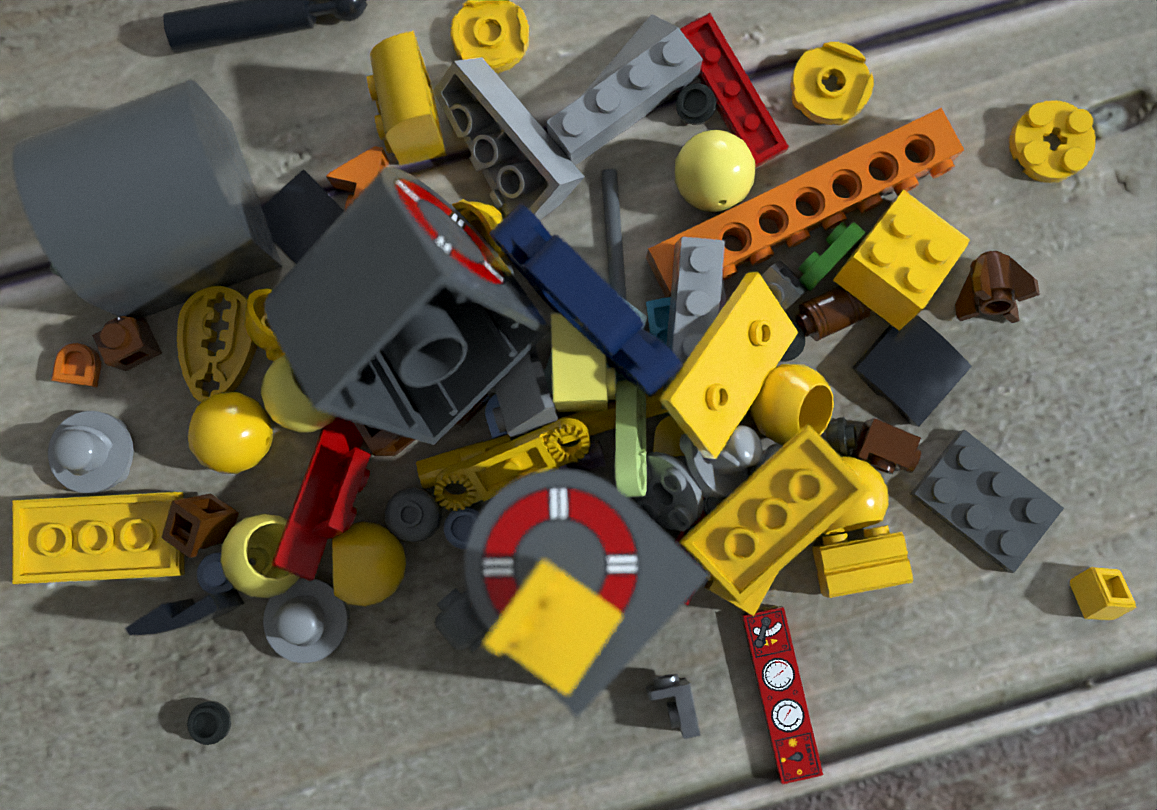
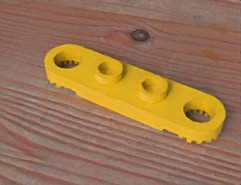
[434,418,590,511]

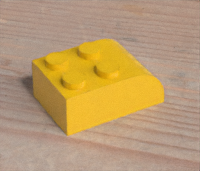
[367,31,447,165]
[833,189,970,331]

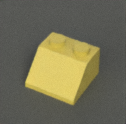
[551,314,616,412]

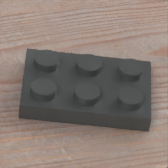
[910,430,1064,573]

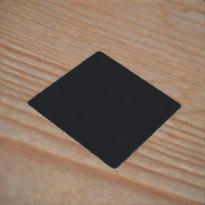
[262,170,344,264]

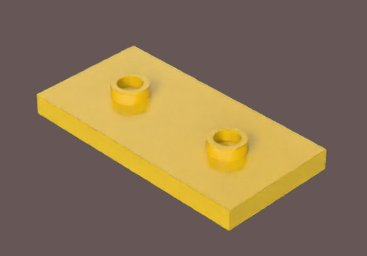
[659,272,798,459]
[680,424,871,605]
[12,492,185,584]

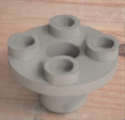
[48,411,134,493]
[679,426,762,500]
[634,452,703,531]
[263,578,350,663]

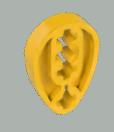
[177,286,257,402]

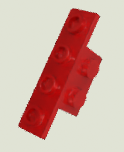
[272,416,371,581]

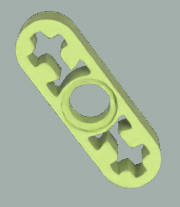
[615,380,647,497]

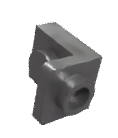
[761,260,807,311]
[646,674,701,739]

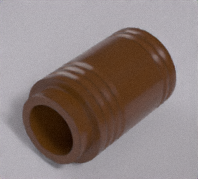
[796,286,873,341]

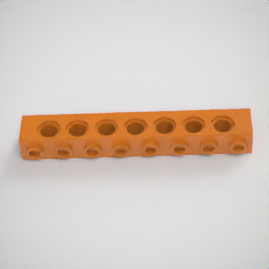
[646,107,964,298]

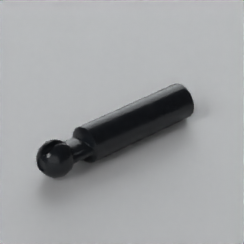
[163,0,367,54]

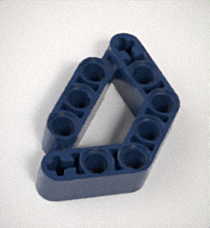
[489,203,683,397]

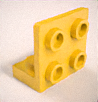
[483,558,622,695]

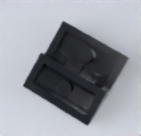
[852,315,972,427]
[125,590,245,636]

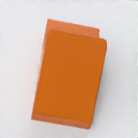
[326,146,390,211]

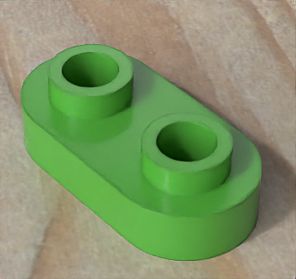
[798,221,866,291]

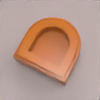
[51,343,101,388]

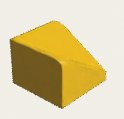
[1070,567,1137,620]

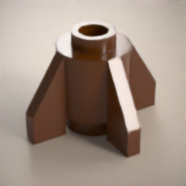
[955,251,1040,323]

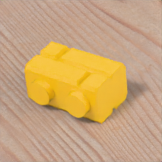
[812,525,913,598]

